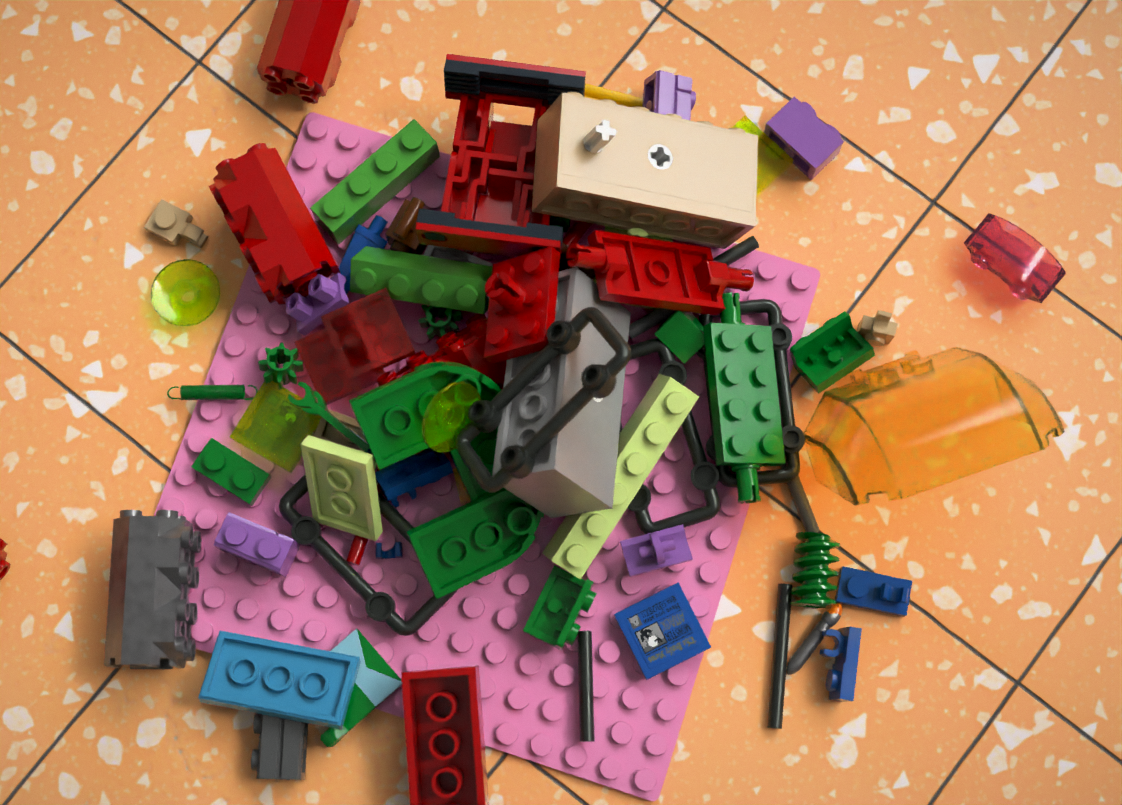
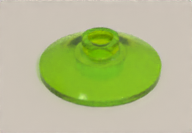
[151,259,221,327]
[422,382,481,452]

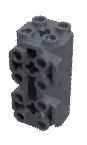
[104,510,201,669]

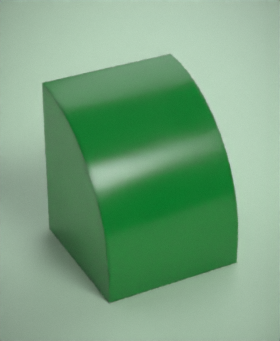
[655,310,705,364]

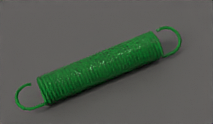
[167,384,258,400]

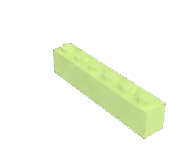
[542,374,699,580]

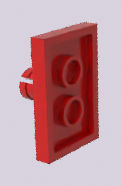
[484,246,560,364]

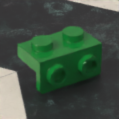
[790,311,875,394]
[523,566,597,650]

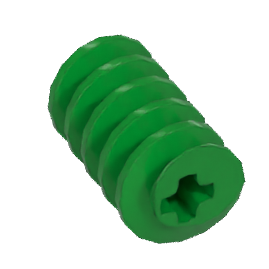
[790,532,841,609]

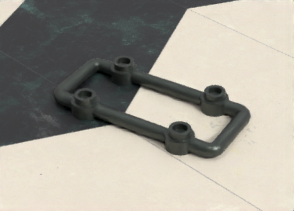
[696,299,805,488]
[455,307,631,493]
[619,338,720,534]
[279,474,458,636]

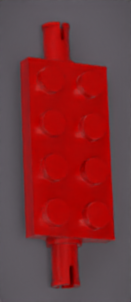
[566,230,754,315]

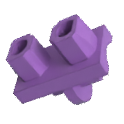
[285,273,349,336]
[620,524,693,577]

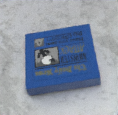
[614,582,711,680]

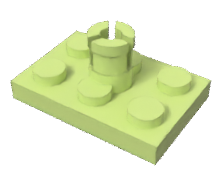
[301,435,383,541]

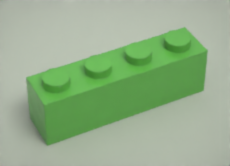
[310,119,440,245]
[350,246,493,314]

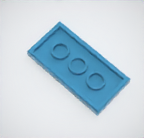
[198,631,361,730]

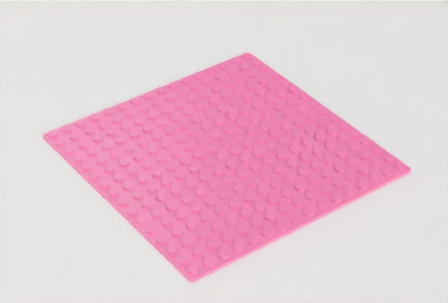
[154,112,820,801]

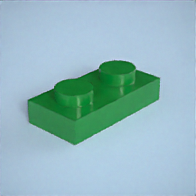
[191,438,272,506]

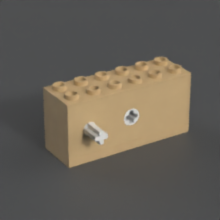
[532,92,758,249]

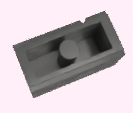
[251,713,308,780]

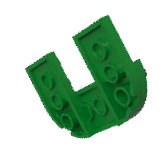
[349,362,544,599]

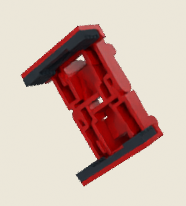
[416,54,586,259]

